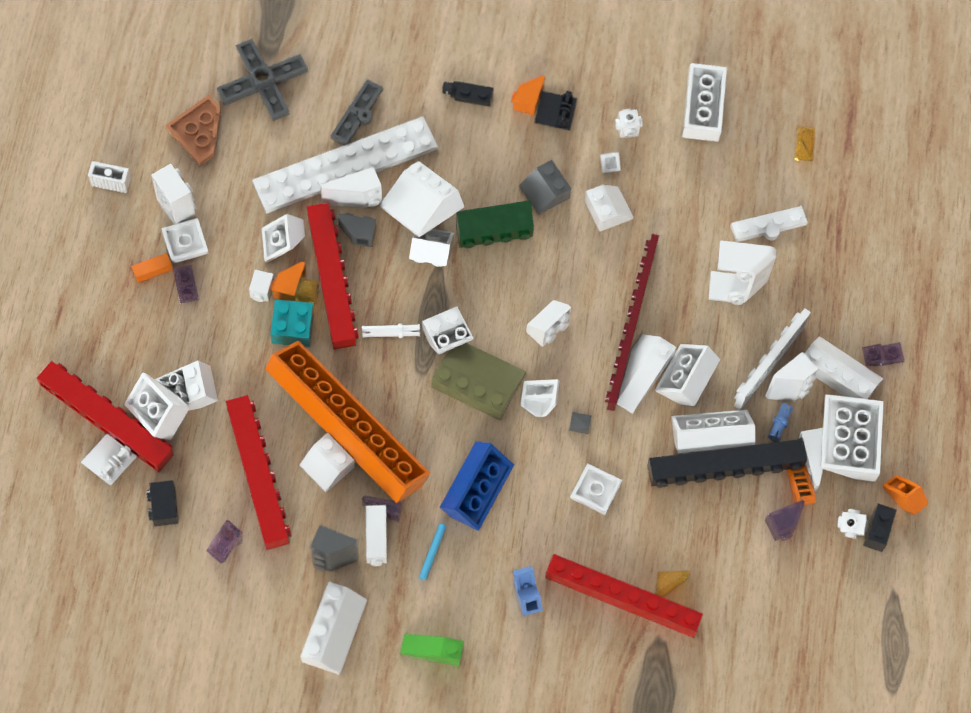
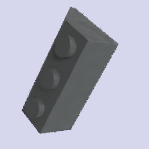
[310,525,359,572]

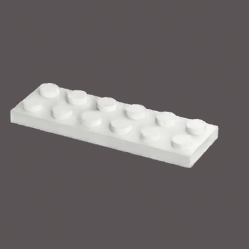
[734,308,811,410]

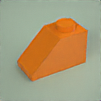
[511,75,545,116]
[270,262,306,301]
[882,474,928,515]

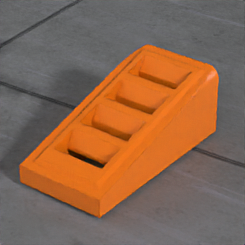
[787,466,816,506]

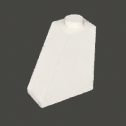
[366,505,387,566]

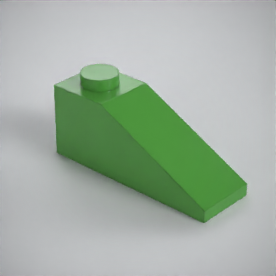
[400,634,464,667]

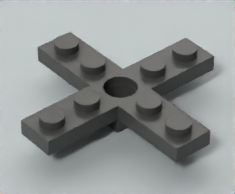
[217,39,308,121]

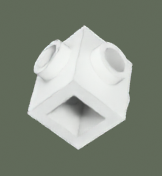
[615,109,642,138]
[838,509,869,538]

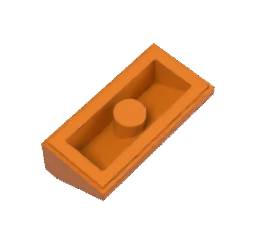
[131,253,173,283]

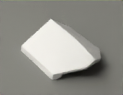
[521,379,560,417]

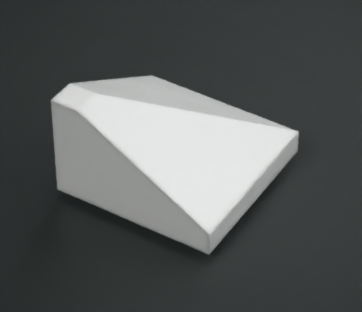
[600,152,621,173]

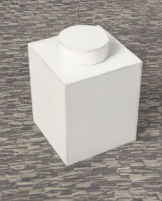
[249,270,274,302]

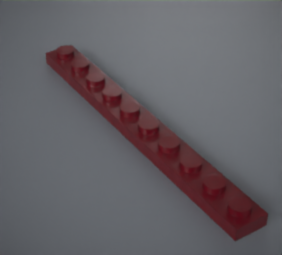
[605,234,659,411]

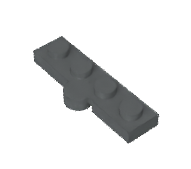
[331,79,383,145]

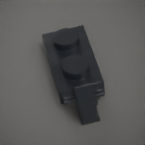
[442,81,494,107]

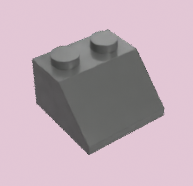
[519,160,572,215]

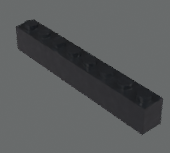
[647,439,807,488]

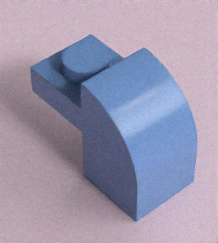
[513,566,543,616]

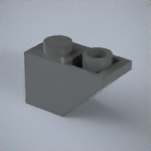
[338,213,376,247]

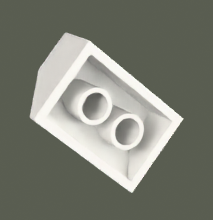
[655,344,720,406]
[765,352,818,402]

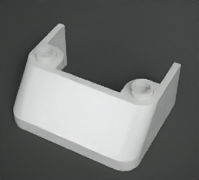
[708,240,777,305]

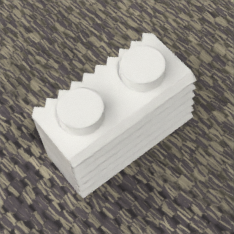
[88,161,131,193]

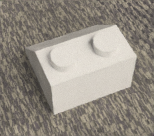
[584,185,634,232]
[409,229,454,267]
[300,433,355,492]

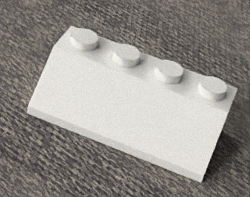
[804,336,883,399]
[671,410,755,454]
[301,582,367,675]

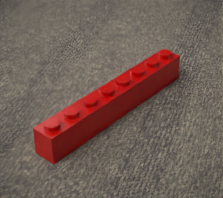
[307,203,359,350]
[36,361,174,473]
[225,395,292,550]
[545,554,703,638]

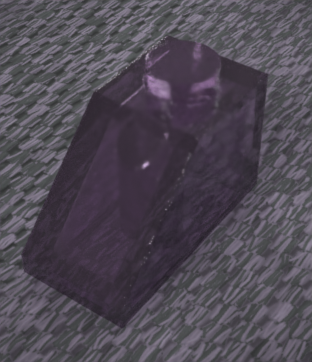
[765,500,805,541]

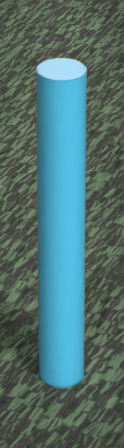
[419,523,446,580]

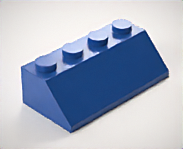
[440,442,514,531]

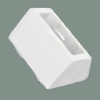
[526,300,571,347]
[422,306,474,354]

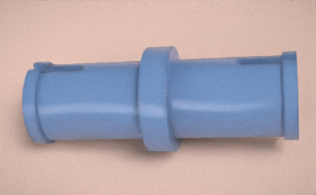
[768,403,793,442]

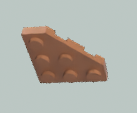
[165,95,221,166]

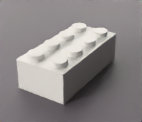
[682,63,727,142]

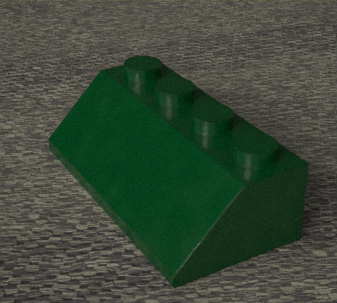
[456,200,534,248]

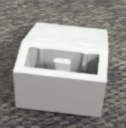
[155,361,218,411]

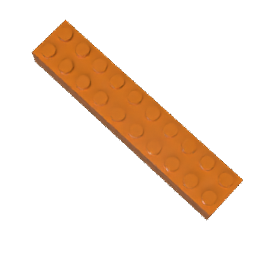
[265,340,431,503]

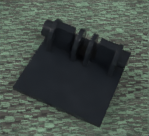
[534,91,577,130]

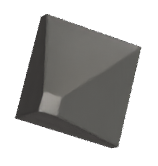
[569,412,591,434]

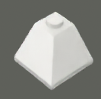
[262,214,305,263]

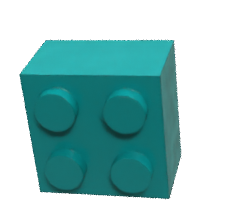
[270,300,314,347]

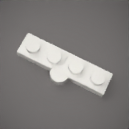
[730,206,807,242]

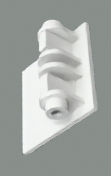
[81,434,137,486]

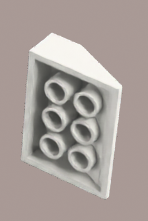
[380,161,464,237]
[821,394,883,482]

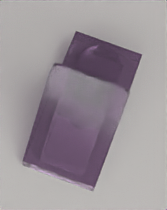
[206,520,243,563]

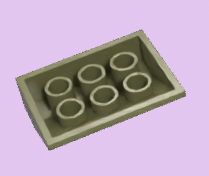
[432,343,526,421]

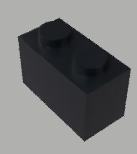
[146,480,178,527]
[863,503,897,552]

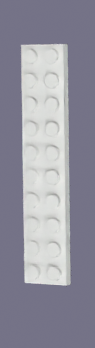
[252,117,438,214]

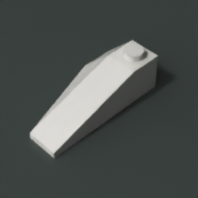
[616,334,676,414]

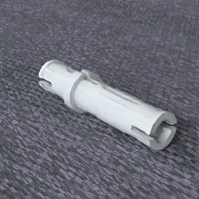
[362,323,420,338]

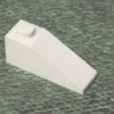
[798,428,823,492]

